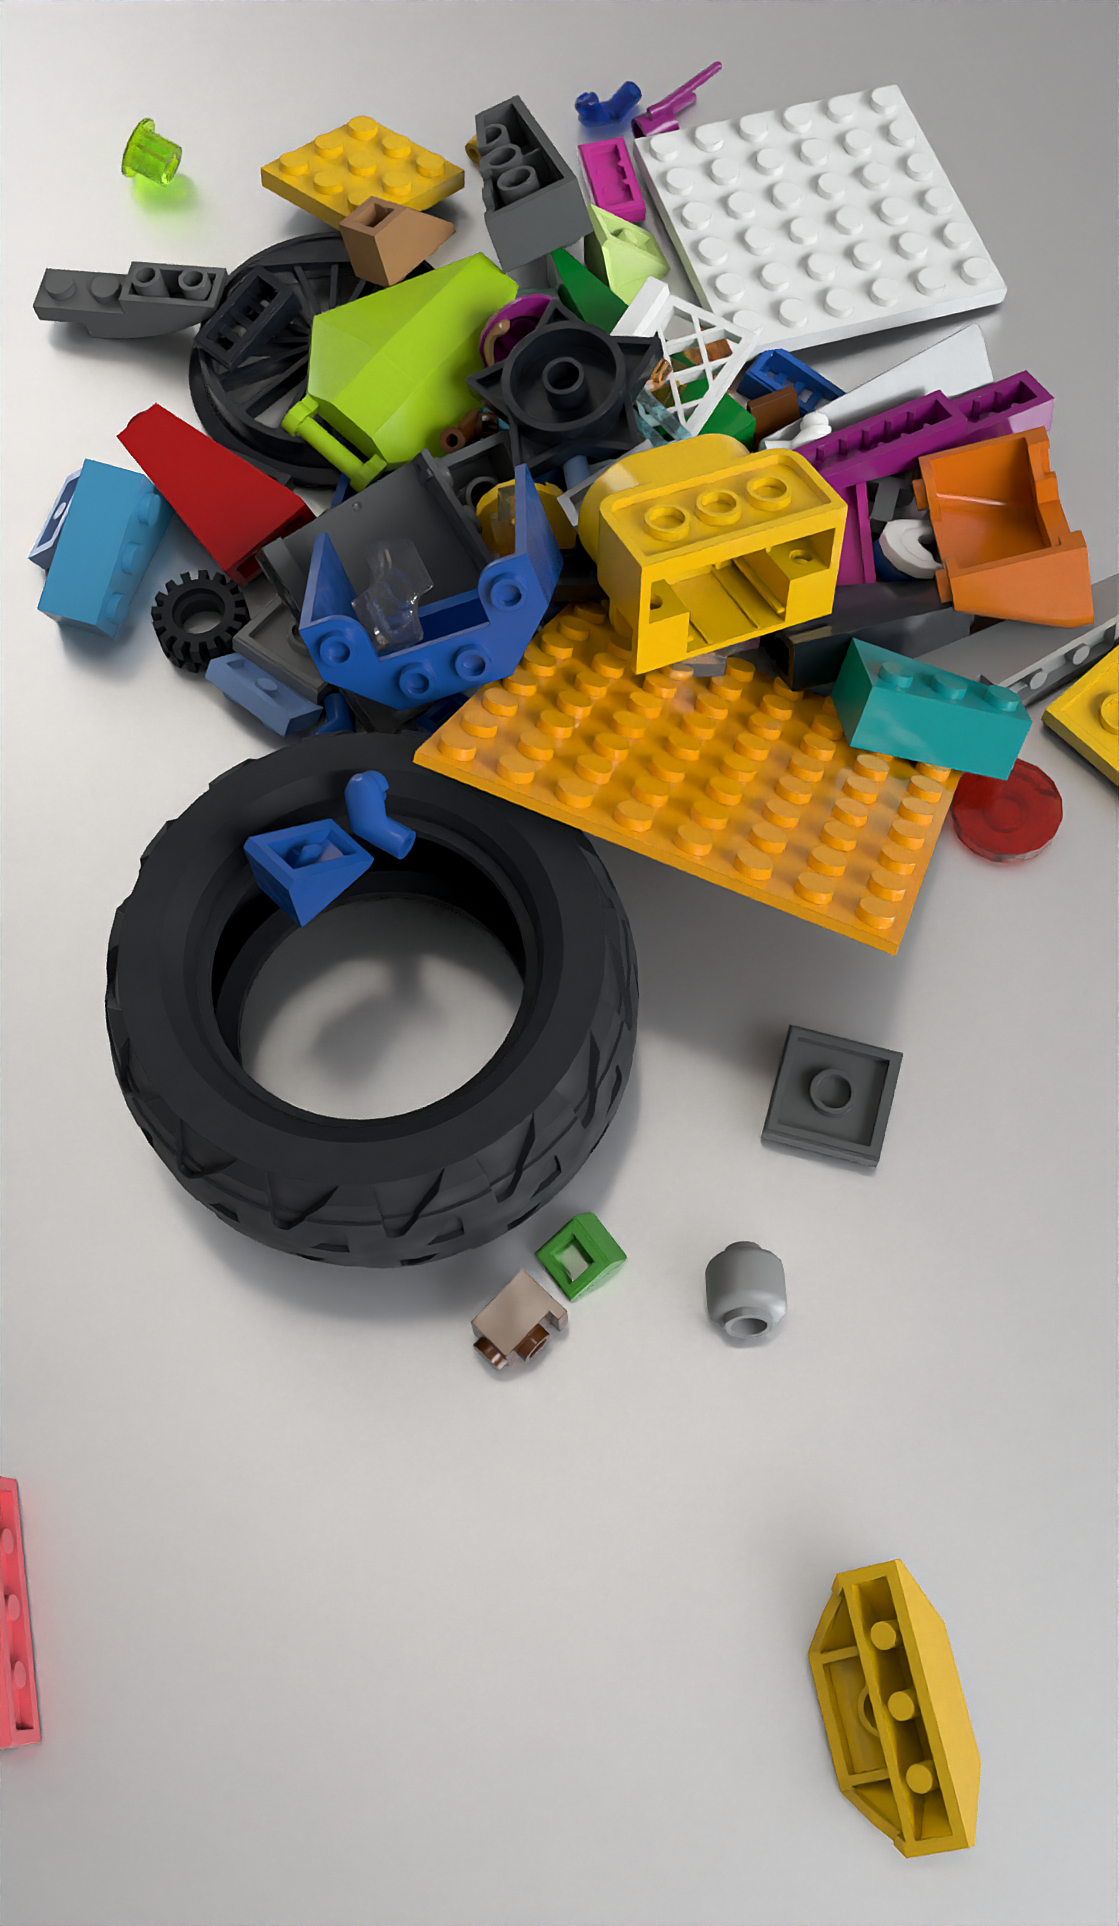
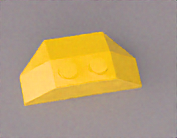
[808,1559,981,1858]

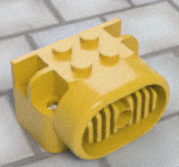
[578,433,848,675]

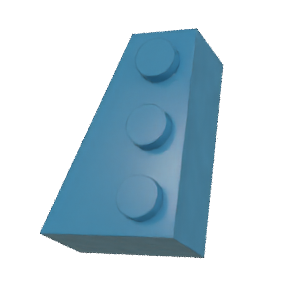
[37,458,175,639]

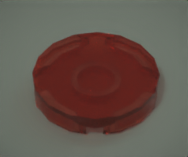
[950,758,1063,863]

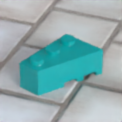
[831,637,1033,781]

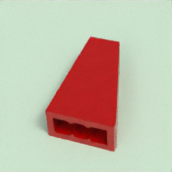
[116,403,317,589]

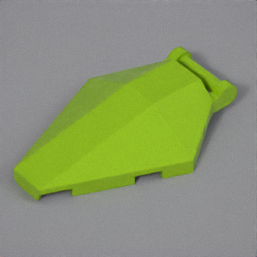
[281,252,519,493]

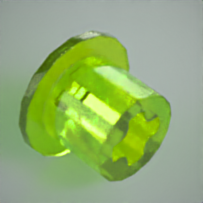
[121,117,182,187]

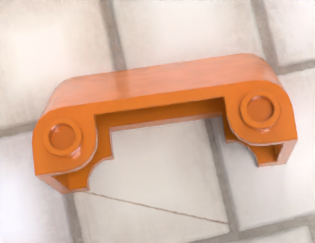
[912,426,1094,629]

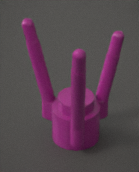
[631,61,722,139]

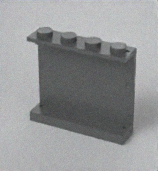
[254,448,539,734]

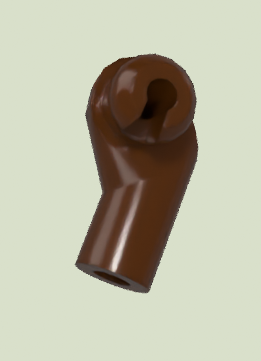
[440,408,499,454]

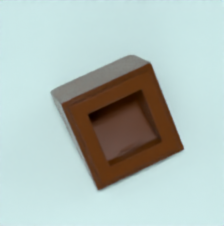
[746,385,801,453]

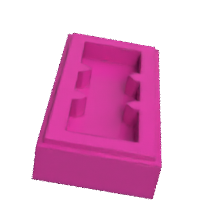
[577,137,646,223]

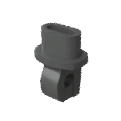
[866,469,914,534]

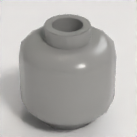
[705,1241,787,1338]

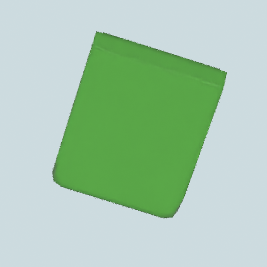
[534,1212,627,1301]

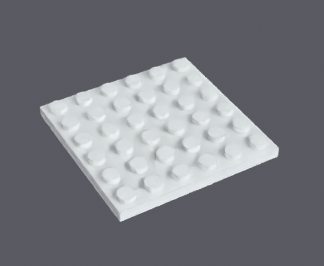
[632,84,1008,362]

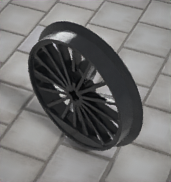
[188,232,435,488]

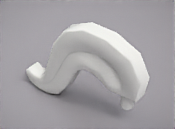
[879,510,943,579]

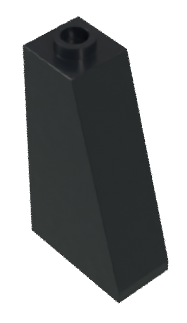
[748,578,974,692]

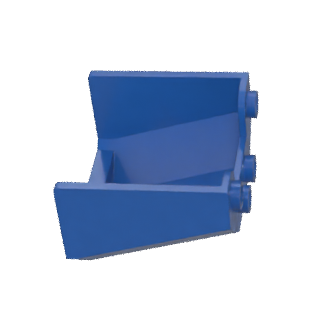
[299,463,564,711]

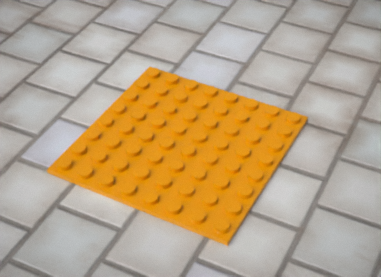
[413,601,962,956]

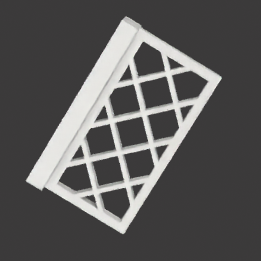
[559,276,758,474]

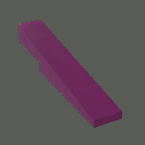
[792,370,1055,490]

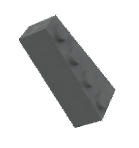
[475,95,594,274]

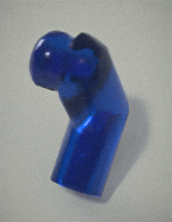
[574,81,642,128]

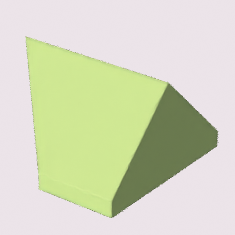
[584,203,671,306]

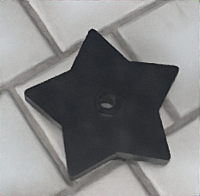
[466,299,664,479]

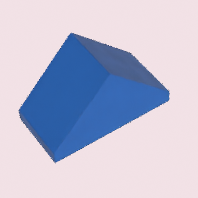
[243,818,374,928]

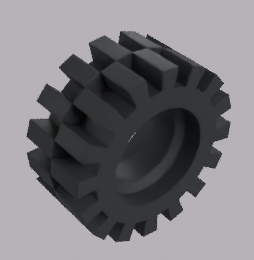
[151,570,251,674]

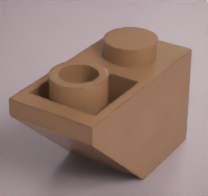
[338,196,456,288]

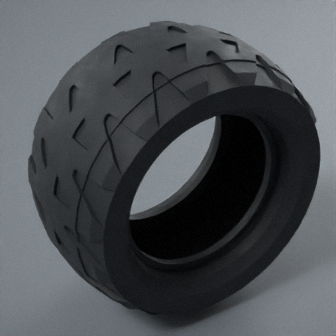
[105,730,639,1268]

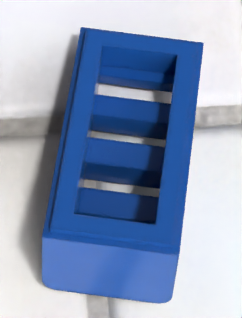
[736,348,846,418]

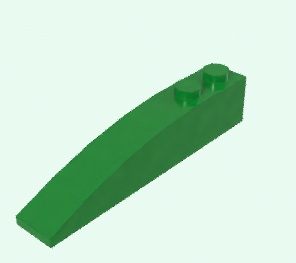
[547,248,756,452]

